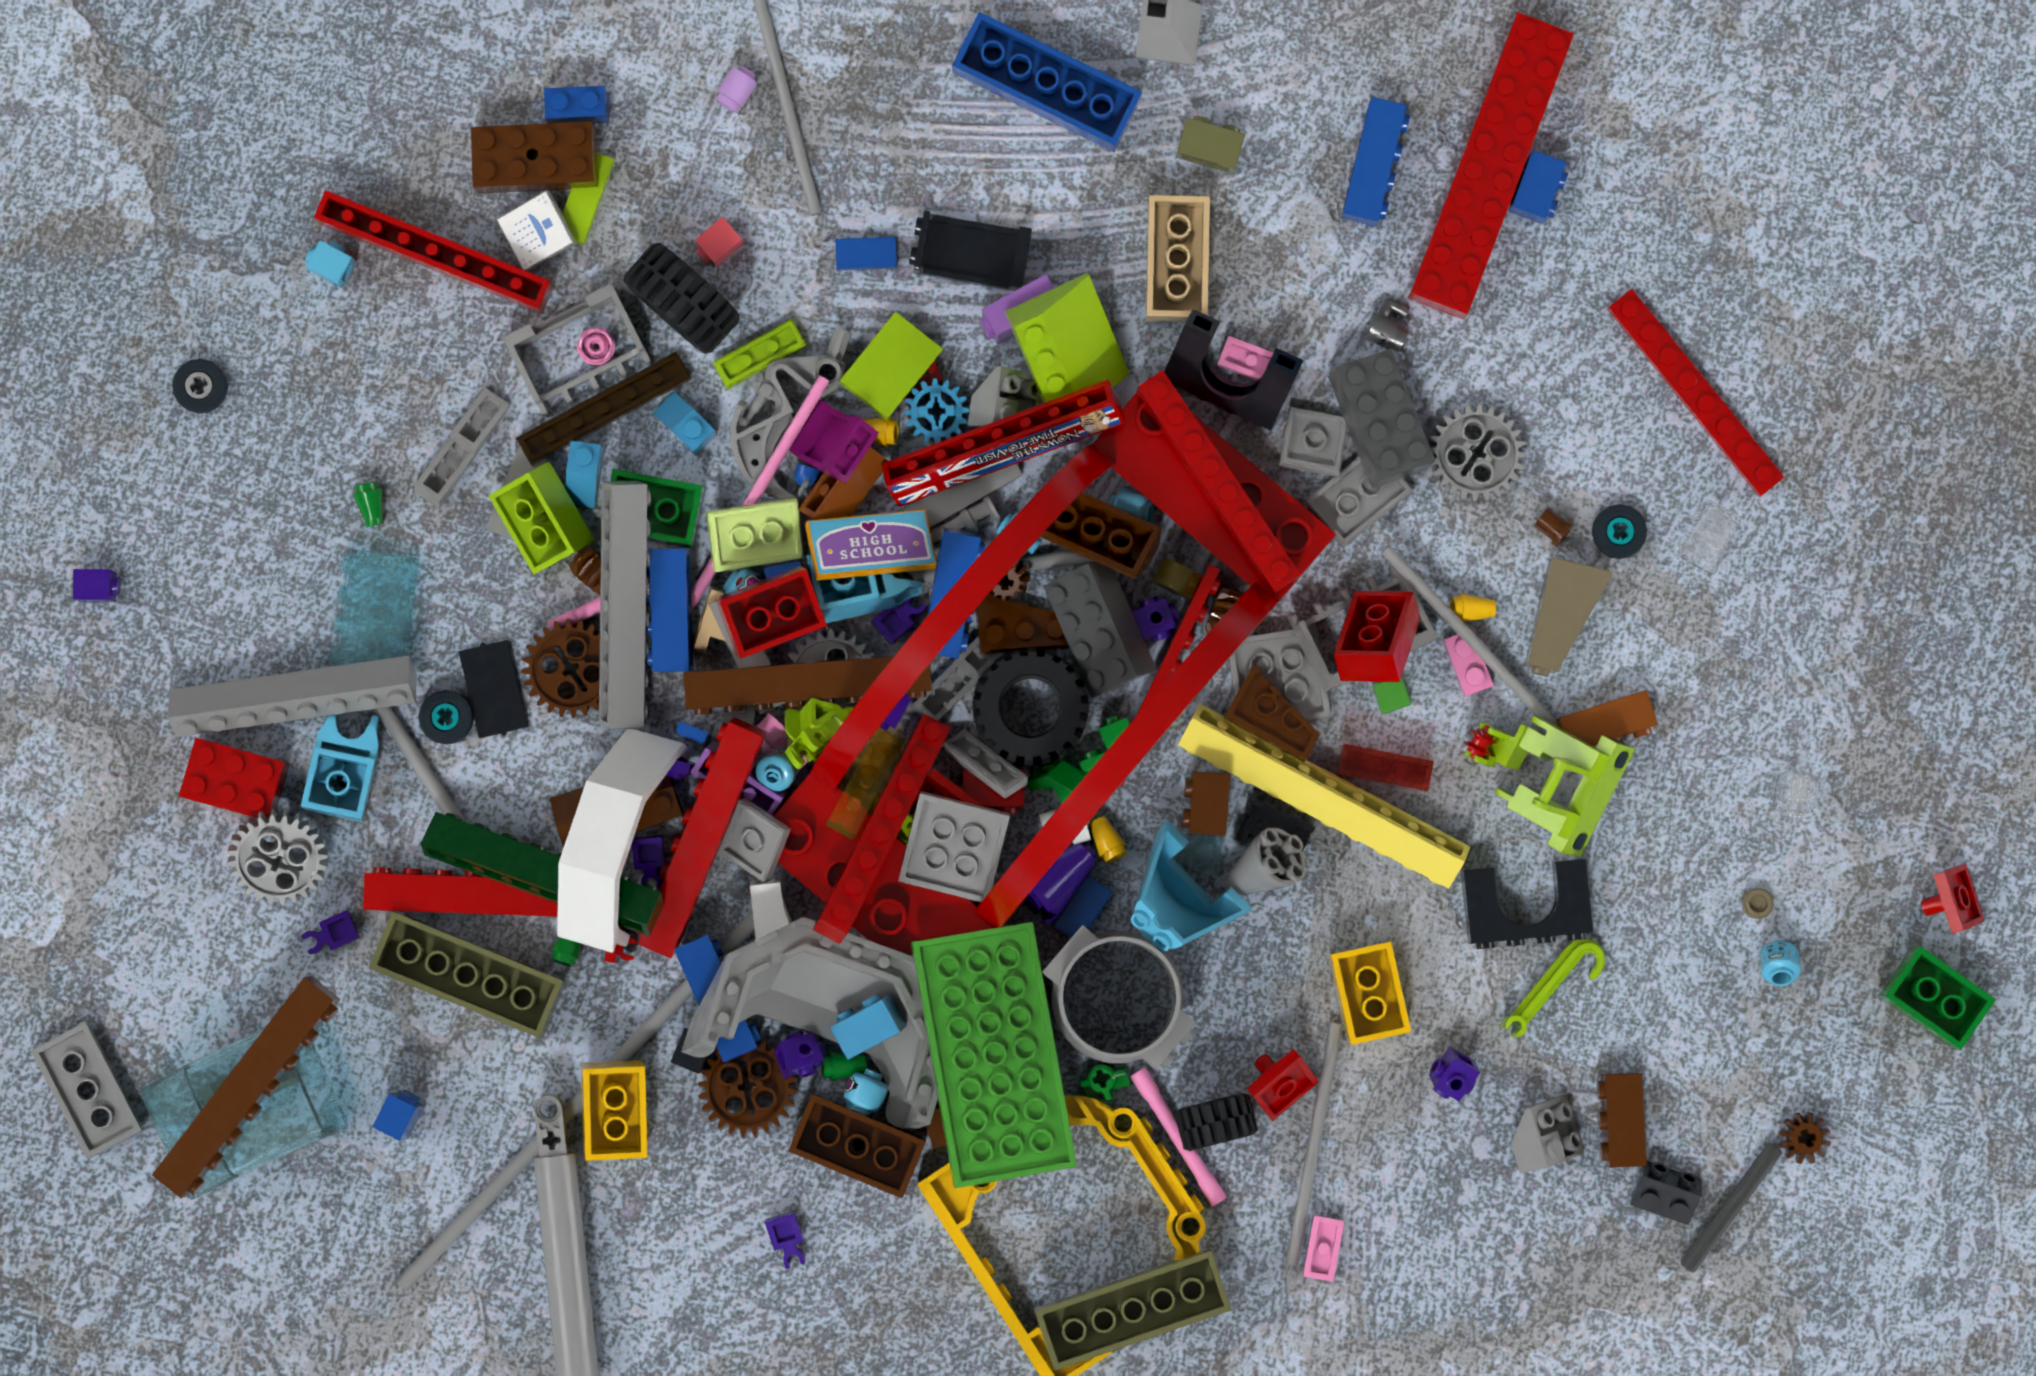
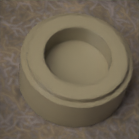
[1741,888,1774,919]

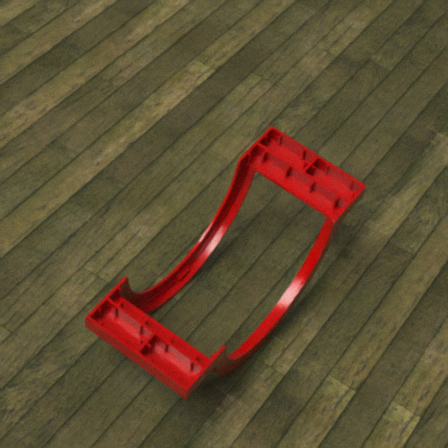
[773,377,1336,956]

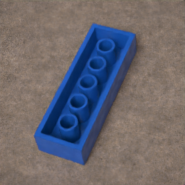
[952,12,1142,153]

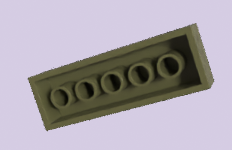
[369,911,567,1038]
[1034,1248,1232,1371]

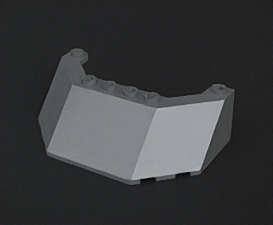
[681,917,938,1132]

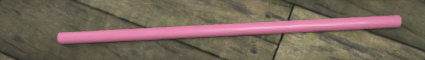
[691,375,830,612]

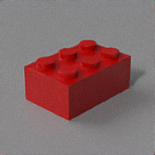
[715,566,827,659]
[1334,591,1420,682]
[179,737,290,818]

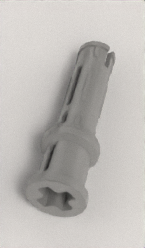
[930,496,1001,550]

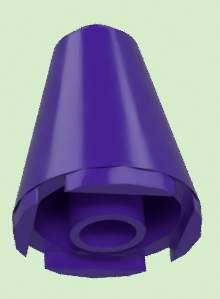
[1023,843,1097,924]

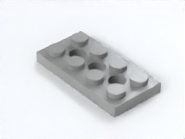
[31,1022,144,1159]

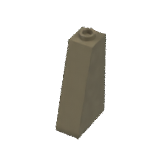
[1525,557,1612,677]

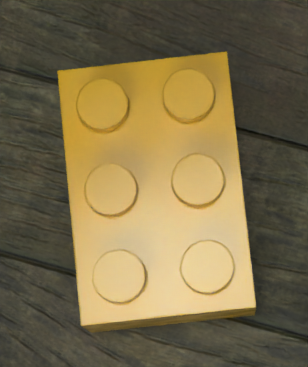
[1329,941,1411,1045]
[581,1060,647,1161]

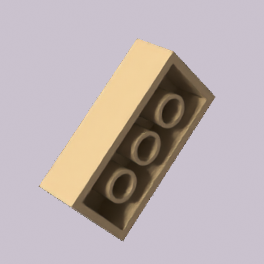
[1146,195,1210,322]

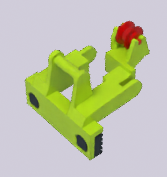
[1464,715,1635,857]

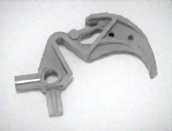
[730,328,852,502]

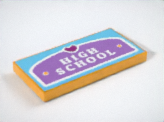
[805,510,937,581]

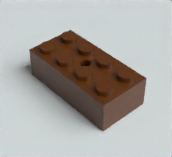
[471,121,598,194]
[788,1093,927,1198]

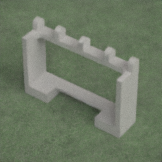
[503,283,651,416]
[1288,566,1438,693]

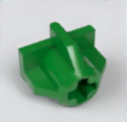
[1080,1063,1131,1101]

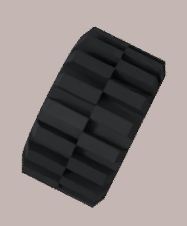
[1174,1093,1258,1151]

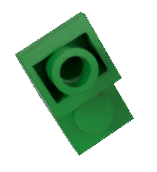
[1079,715,1129,774]
[1027,760,1087,803]

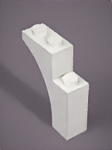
[750,877,792,940]

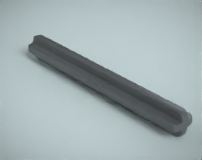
[1680,1143,1782,1273]

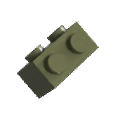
[1176,116,1245,175]

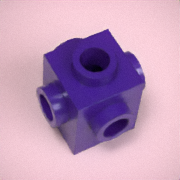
[1132,596,1179,642]
[774,1031,825,1079]
[1429,1046,1480,1102]

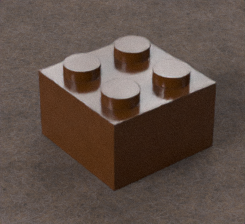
[1182,771,1231,837]

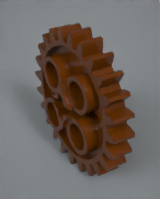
[521,618,600,718]
[698,1041,798,1139]

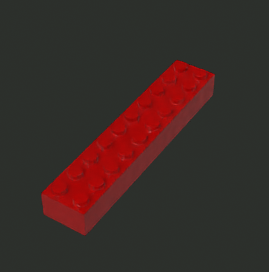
[1408,12,1574,320]

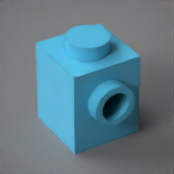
[305,240,356,288]

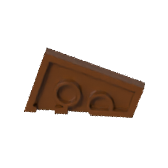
[975,596,1070,654]

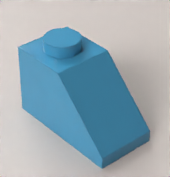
[653,392,717,456]
[565,440,605,509]

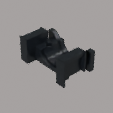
[1232,799,1316,852]

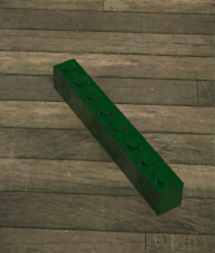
[420,812,664,937]

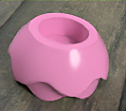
[577,328,615,365]

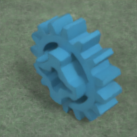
[903,378,969,444]

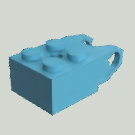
[806,555,922,623]
[301,714,380,823]

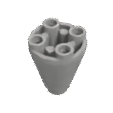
[1226,828,1305,895]

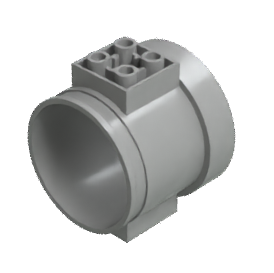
[1042,925,1196,1070]

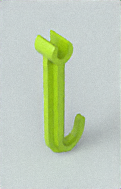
[1500,939,1605,1037]

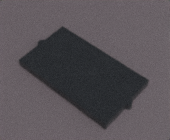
[458,640,528,739]

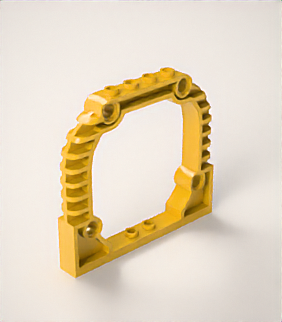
[917,1095,1206,1376]

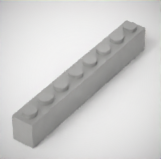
[599,481,651,729]
[168,656,417,737]

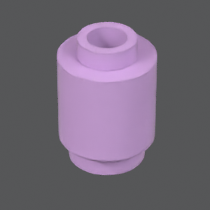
[715,65,758,113]

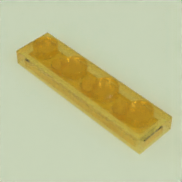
[826,727,905,840]

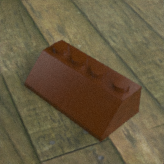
[1040,493,1162,579]
[550,775,684,848]

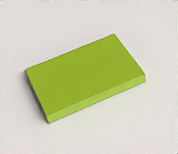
[839,311,943,420]

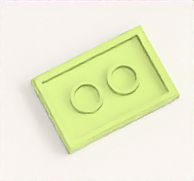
[706,497,804,573]

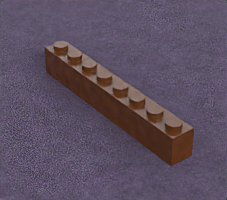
[683,656,933,715]
[152,976,340,1198]

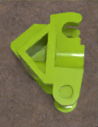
[785,698,853,769]

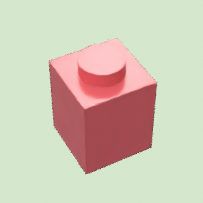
[695,216,744,268]

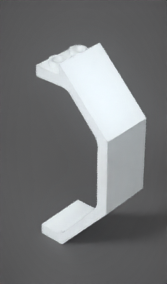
[557,728,692,953]

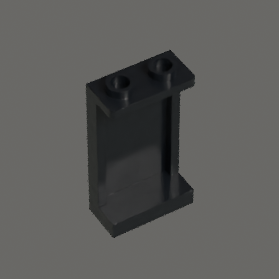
[909,210,1032,291]

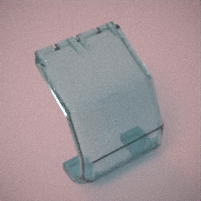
[141,1029,348,1200]

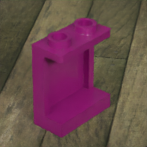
[789,399,879,484]

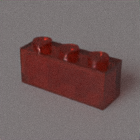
[1335,743,1434,793]

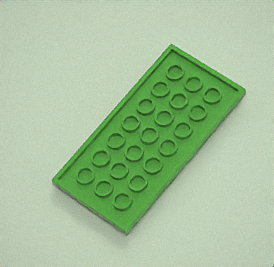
[911,922,1077,1189]

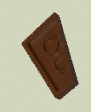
[1224,664,1320,762]

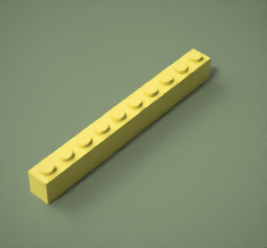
[1178,704,1470,889]

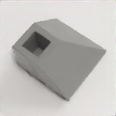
[1135,0,1203,66]
[967,366,1041,428]
[1511,1094,1584,1173]

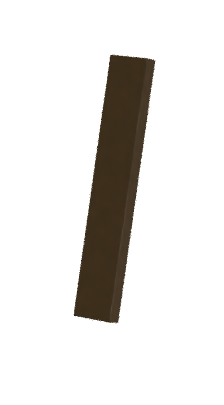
[516,352,691,466]

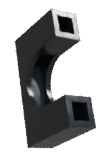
[1164,309,1304,431]
[1461,859,1593,950]

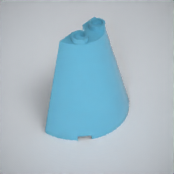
[1131,820,1252,952]

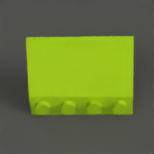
[1005,273,1130,403]

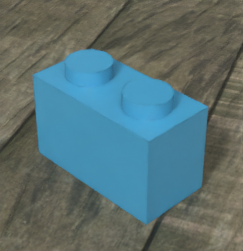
[830,994,907,1060]

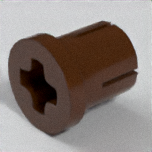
[1534,507,1575,547]

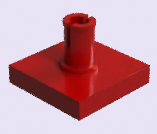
[1921,863,1985,934]
[1246,1049,1319,1122]

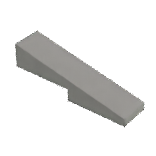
[414,387,510,509]
[910,637,1005,721]

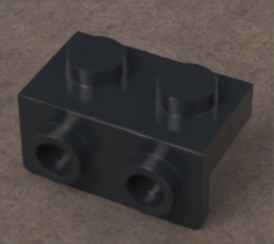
[1630,1161,1702,1225]

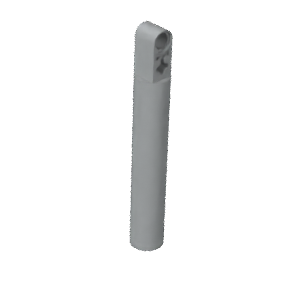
[533,1094,599,1376]

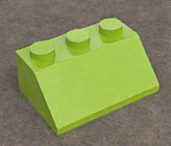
[488,461,595,575]

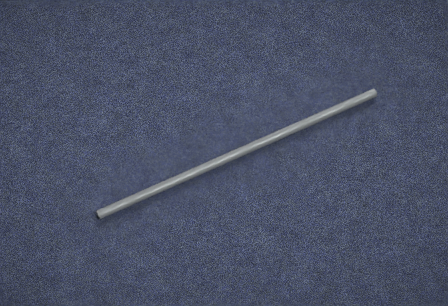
[396,911,755,1291]

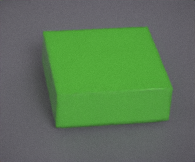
[1372,678,1411,715]

